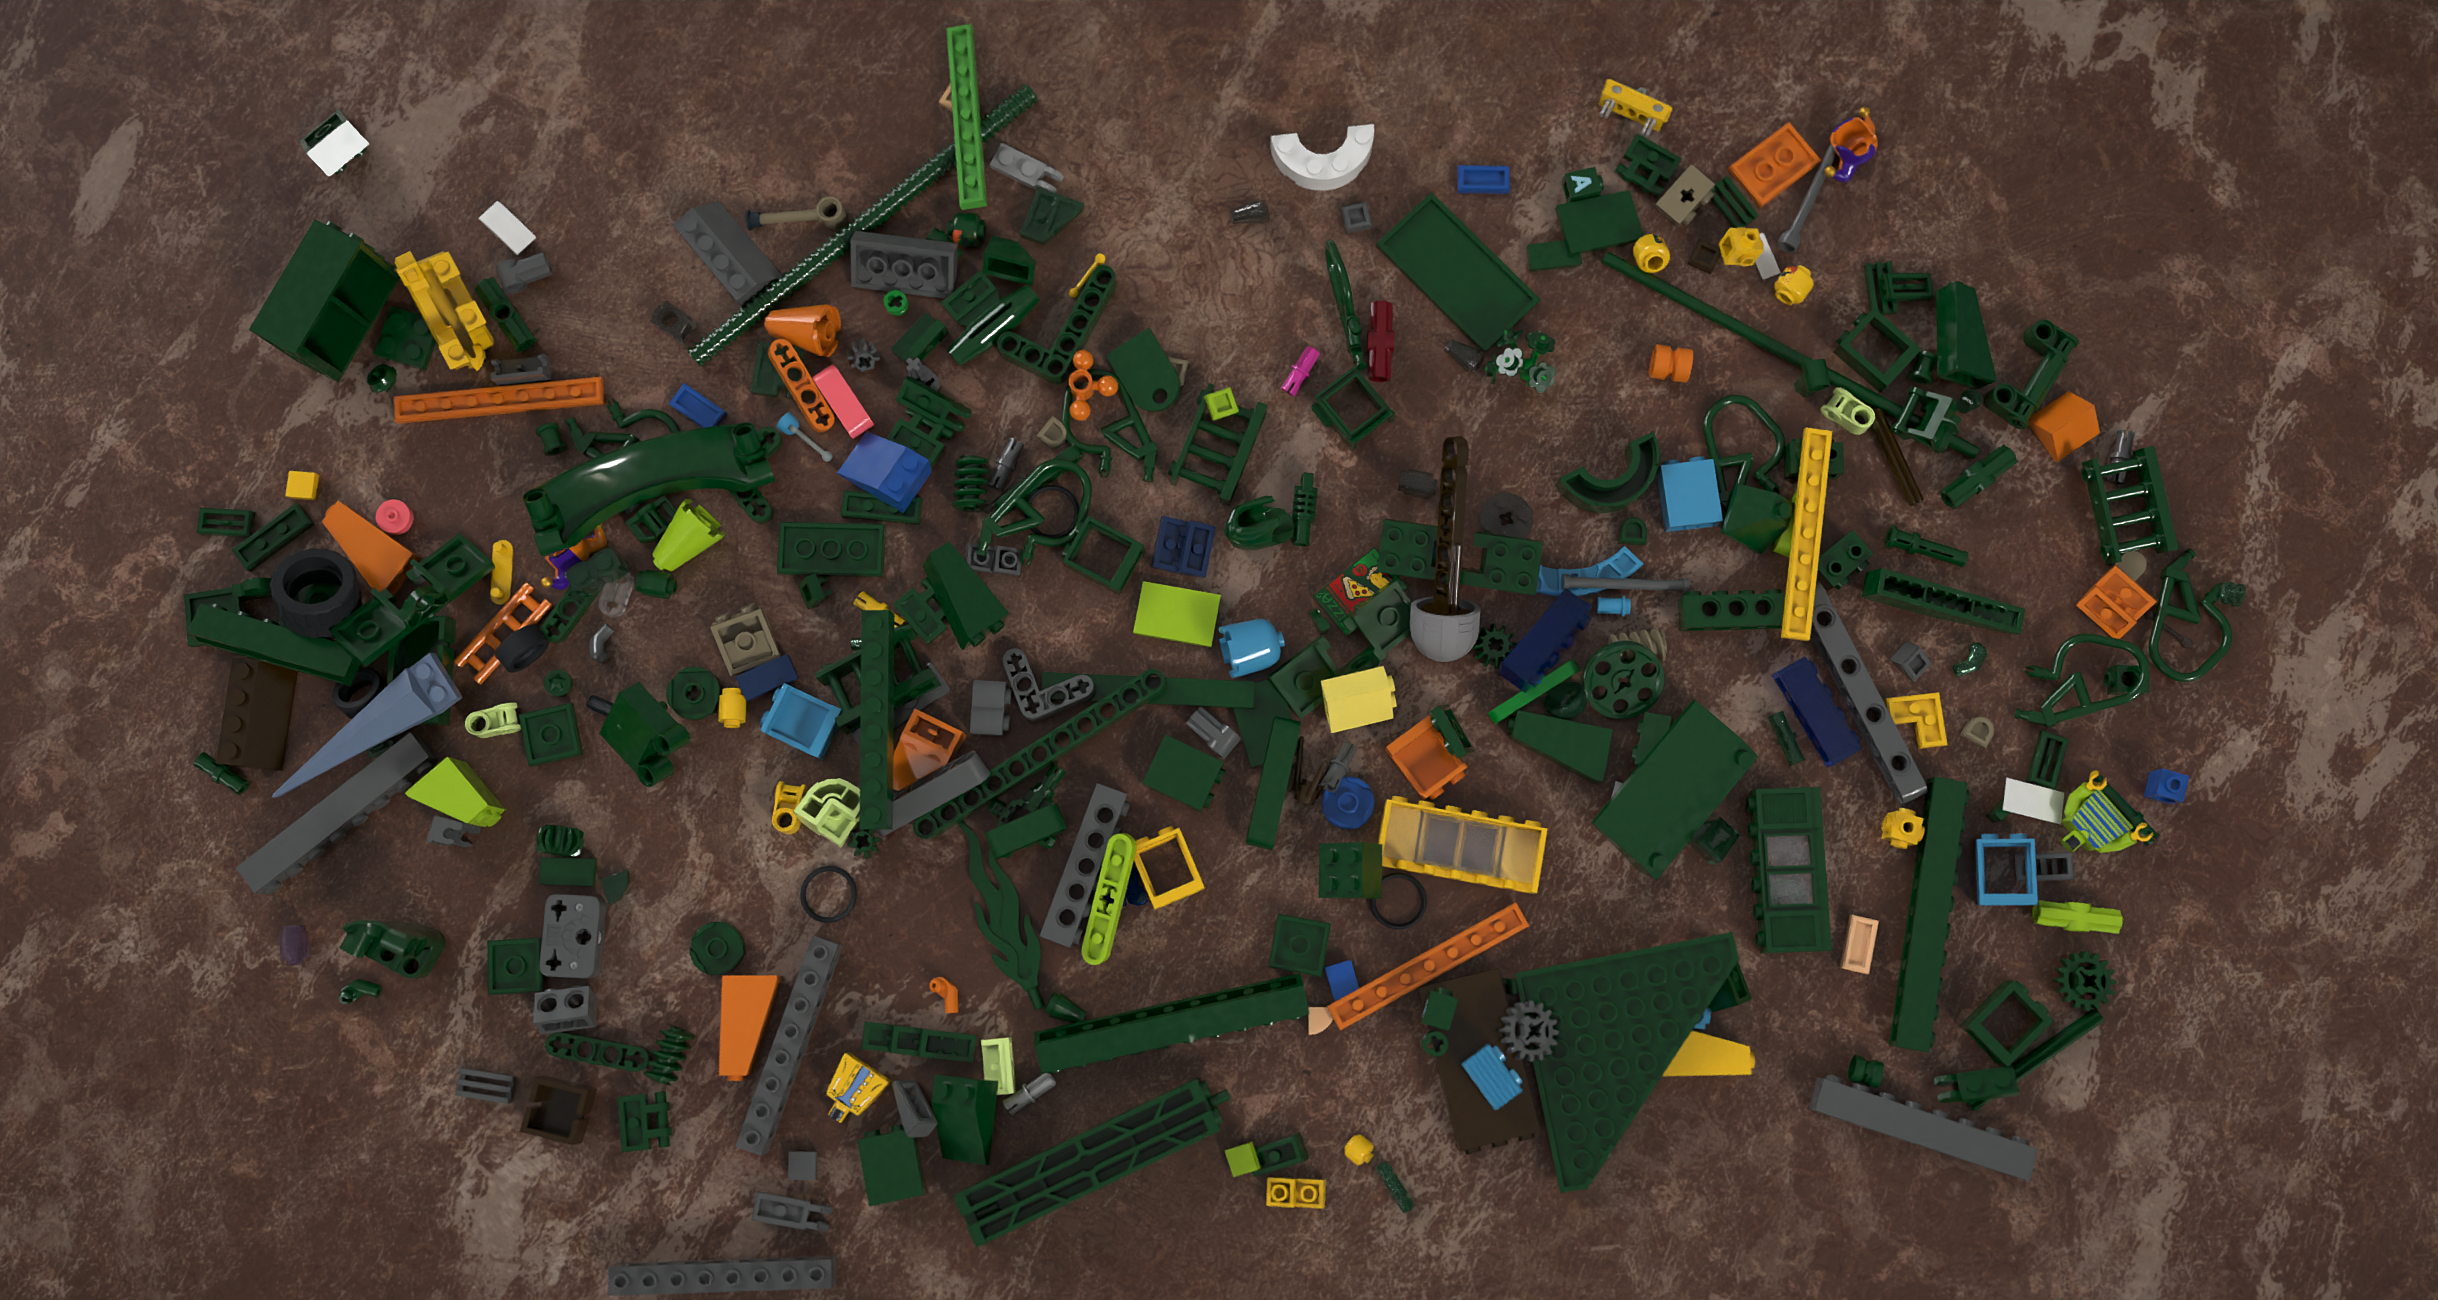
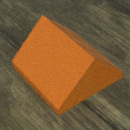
[2028,391,2100,463]

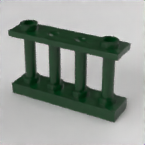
[1168,383,1268,507]
[2081,446,2179,565]
[815,624,941,735]

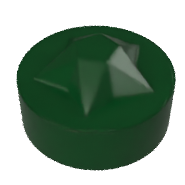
[544,670,573,697]

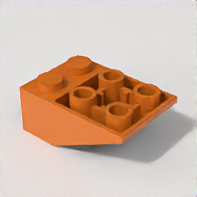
[893,709,967,791]

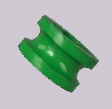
[884,290,909,316]

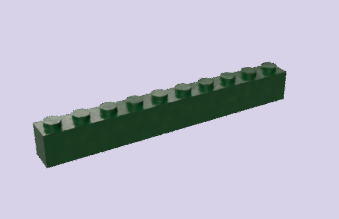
[1888,777,1970,1053]
[1034,973,1310,1074]

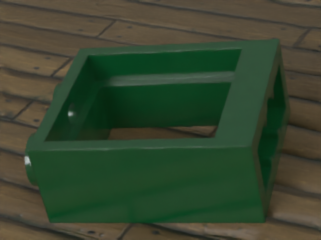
[1833,308,1922,393]
[1061,516,1145,595]
[1959,980,2053,1067]

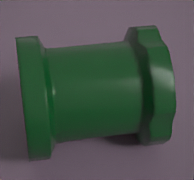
[1908,351,1937,385]
[535,422,567,456]
[1421,1031,1448,1057]

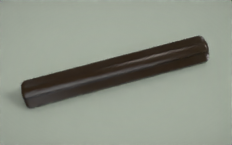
[1872,408,1924,506]

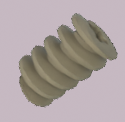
[1608,628,1667,662]

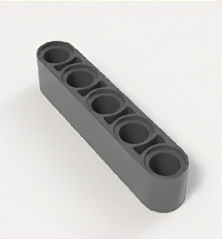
[876,751,990,836]

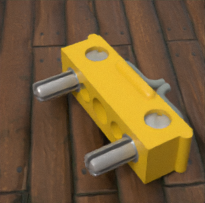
[1598,79,1672,137]

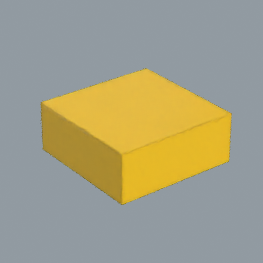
[285,471,319,501]

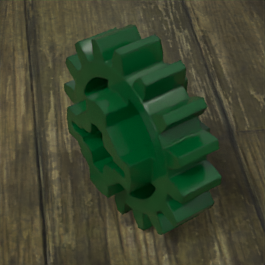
[2053,951,2117,1011]

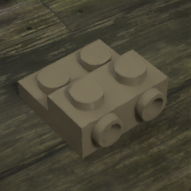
[710,603,781,676]

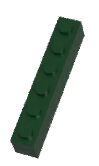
[187,604,361,686]

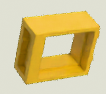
[1134,826,1205,910]

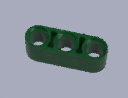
[984,803,1067,860]

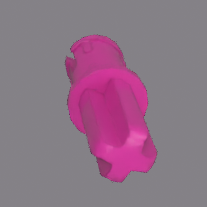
[1280,346,1320,397]

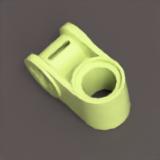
[1820,387,1875,435]
[465,703,521,738]

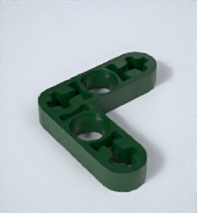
[728,426,783,524]

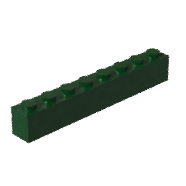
[859,610,895,830]

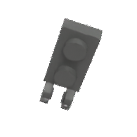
[751,1191,833,1231]

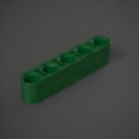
[1245,716,1301,850]

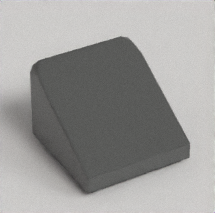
[1890,642,1932,682]

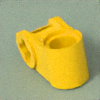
[772,781,808,835]

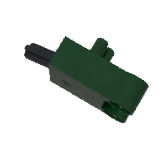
[586,682,690,787]

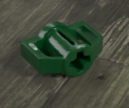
[625,495,677,543]

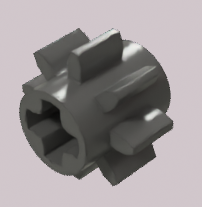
[846,338,880,372]

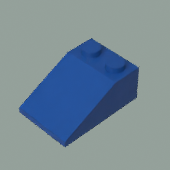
[837,431,932,513]

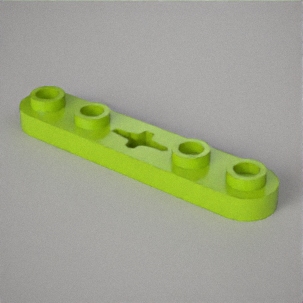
[1081,833,1136,965]

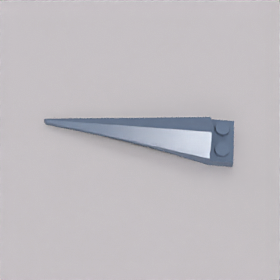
[272,653,463,797]

